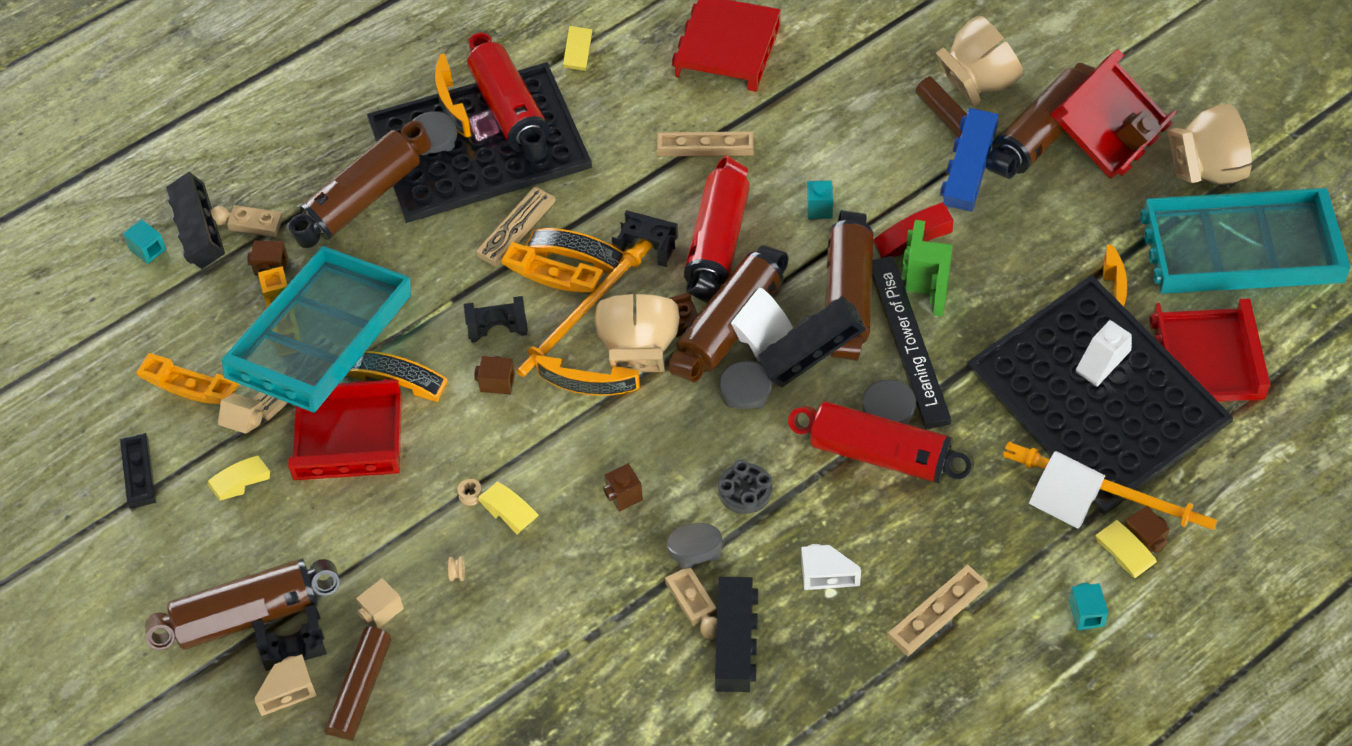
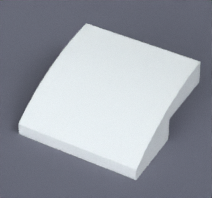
[731,288,793,363]
[1029,451,1105,528]

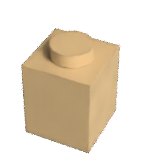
[218,393,263,434]
[356,578,404,628]

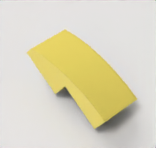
[563,26,592,71]
[208,456,270,501]
[478,481,539,535]
[1095,520,1157,578]

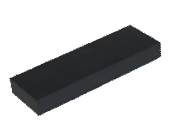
[120,433,156,509]

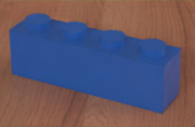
[940,108,998,212]

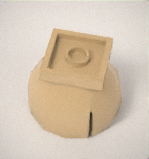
[936,15,1024,107]
[1167,104,1252,185]
[595,294,680,372]

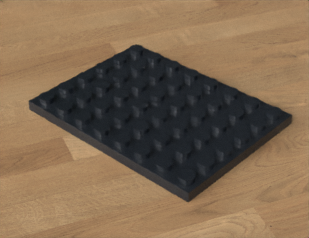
[367,62,592,223]
[967,274,1233,515]

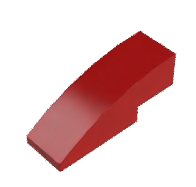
[873,202,954,258]

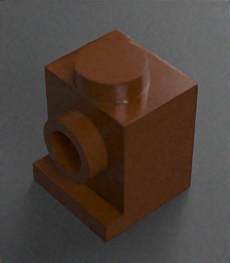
[669,292,698,338]

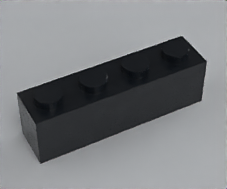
[166,172,225,269]
[758,296,866,388]
[715,577,758,692]

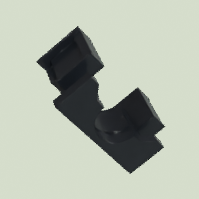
[612,210,678,267]
[464,296,528,343]
[251,605,327,671]

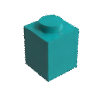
[807,180,833,219]
[123,219,167,264]
[1069,583,1109,630]

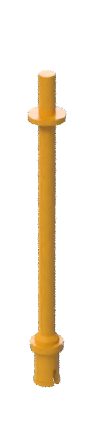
[516,238,653,377]
[1003,441,1217,530]

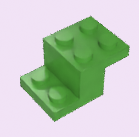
[902,220,953,316]

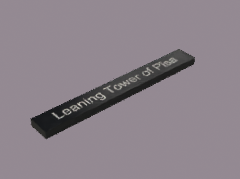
[872,256,951,430]

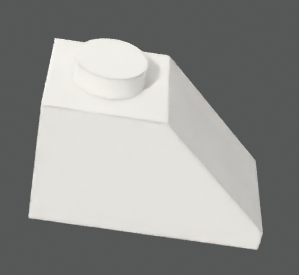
[1076,320,1131,386]
[801,544,861,590]

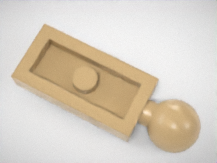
[211,205,283,237]
[665,568,717,640]

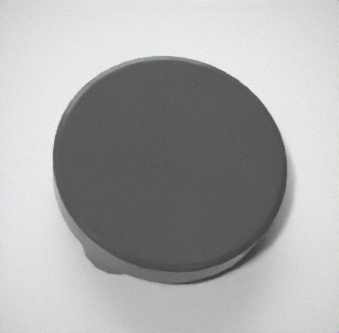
[413,112,457,155]
[719,361,772,409]
[862,379,916,424]
[718,460,772,514]
[667,523,723,569]

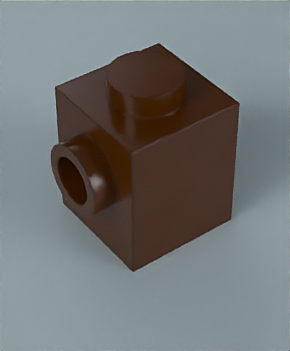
[1116,109,1161,152]
[247,241,288,276]
[474,356,515,395]
[603,463,643,512]
[1124,505,1170,553]

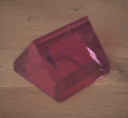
[468,109,499,141]

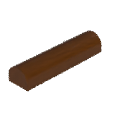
[916,76,967,138]
[325,627,391,741]

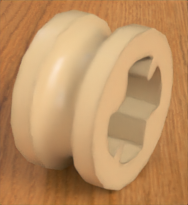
[457,479,482,506]
[448,556,465,582]

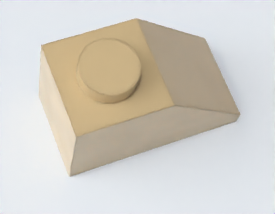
[254,654,317,716]

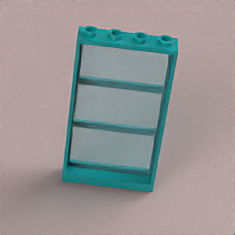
[1140,188,1350,294]
[221,246,411,413]

